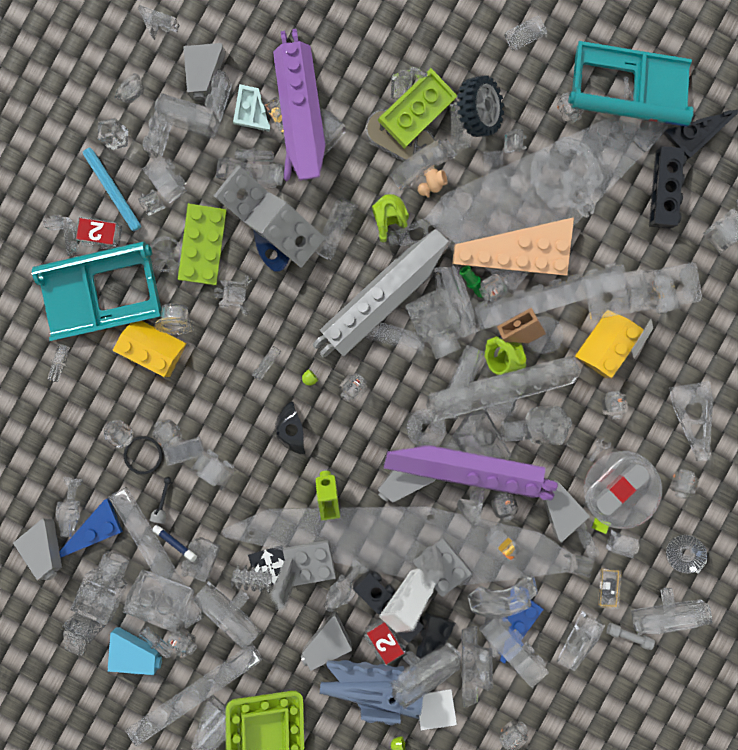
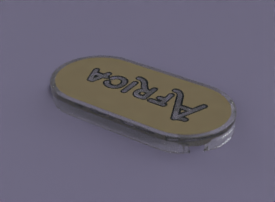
[365,109,437,167]

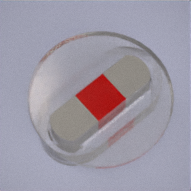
[584,451,662,529]

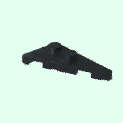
[663,109,738,159]

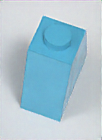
[107,627,162,675]

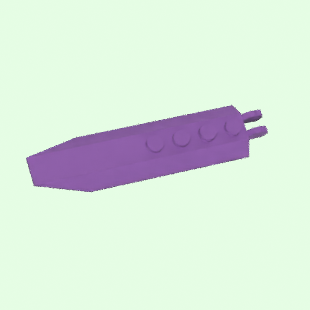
[273,29,325,180]
[384,445,558,501]

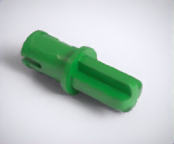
[459,265,488,299]

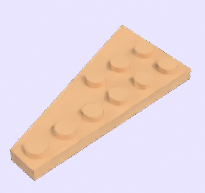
[452,217,574,276]

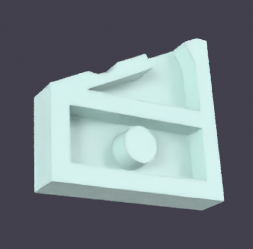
[233,84,270,132]

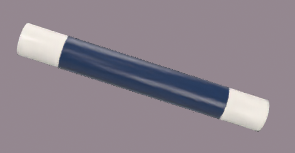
[153,525,197,562]

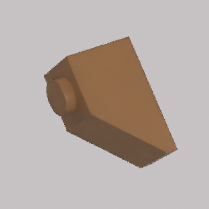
[497,307,546,343]

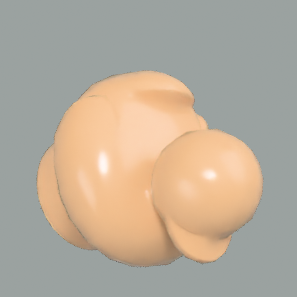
[418,168,448,198]

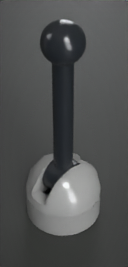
[150,477,172,524]

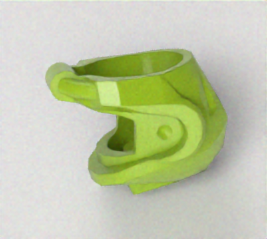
[372,194,409,243]
[485,337,526,379]

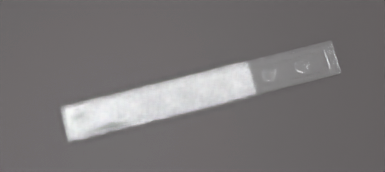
[109,486,203,628]
[125,643,263,747]

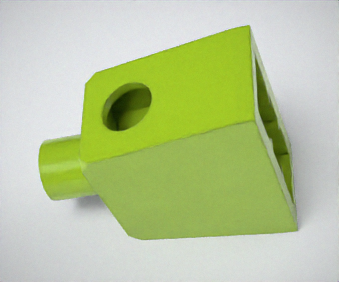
[315,471,340,521]

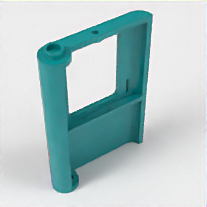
[568,41,693,127]
[32,241,162,341]

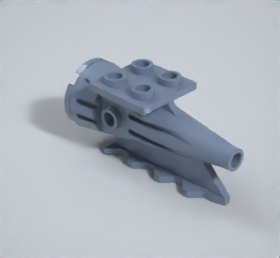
[319,660,423,725]

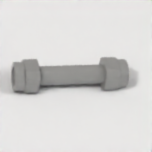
[606,623,655,650]

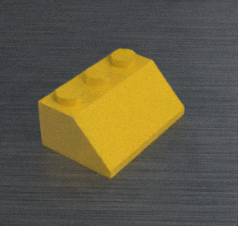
[574,310,644,378]
[113,321,187,377]

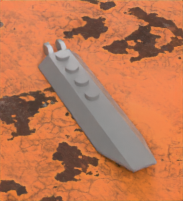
[313,229,449,357]

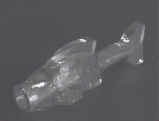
[56,477,83,537]
[323,557,369,612]

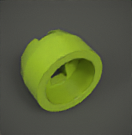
[302,369,319,386]
[391,736,406,750]

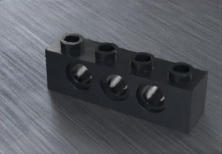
[649,146,687,229]
[353,569,424,643]

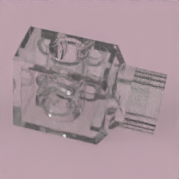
[405,287,461,359]
[70,552,130,625]

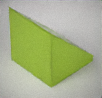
[591,517,610,534]

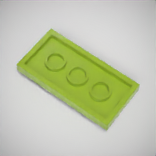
[377,68,457,149]
[178,203,227,286]

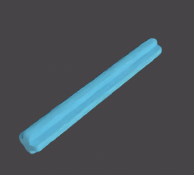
[83,148,141,231]

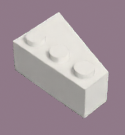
[379,569,436,632]

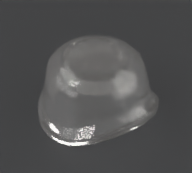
[114,73,144,104]

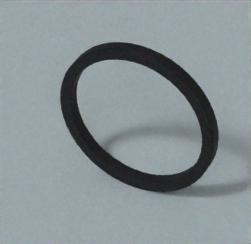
[124,436,162,474]

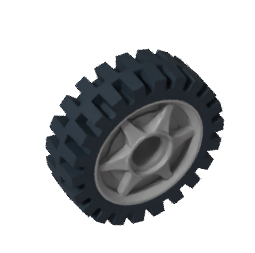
[457,75,504,137]

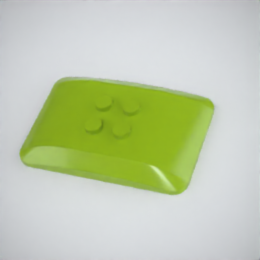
[225,691,304,750]

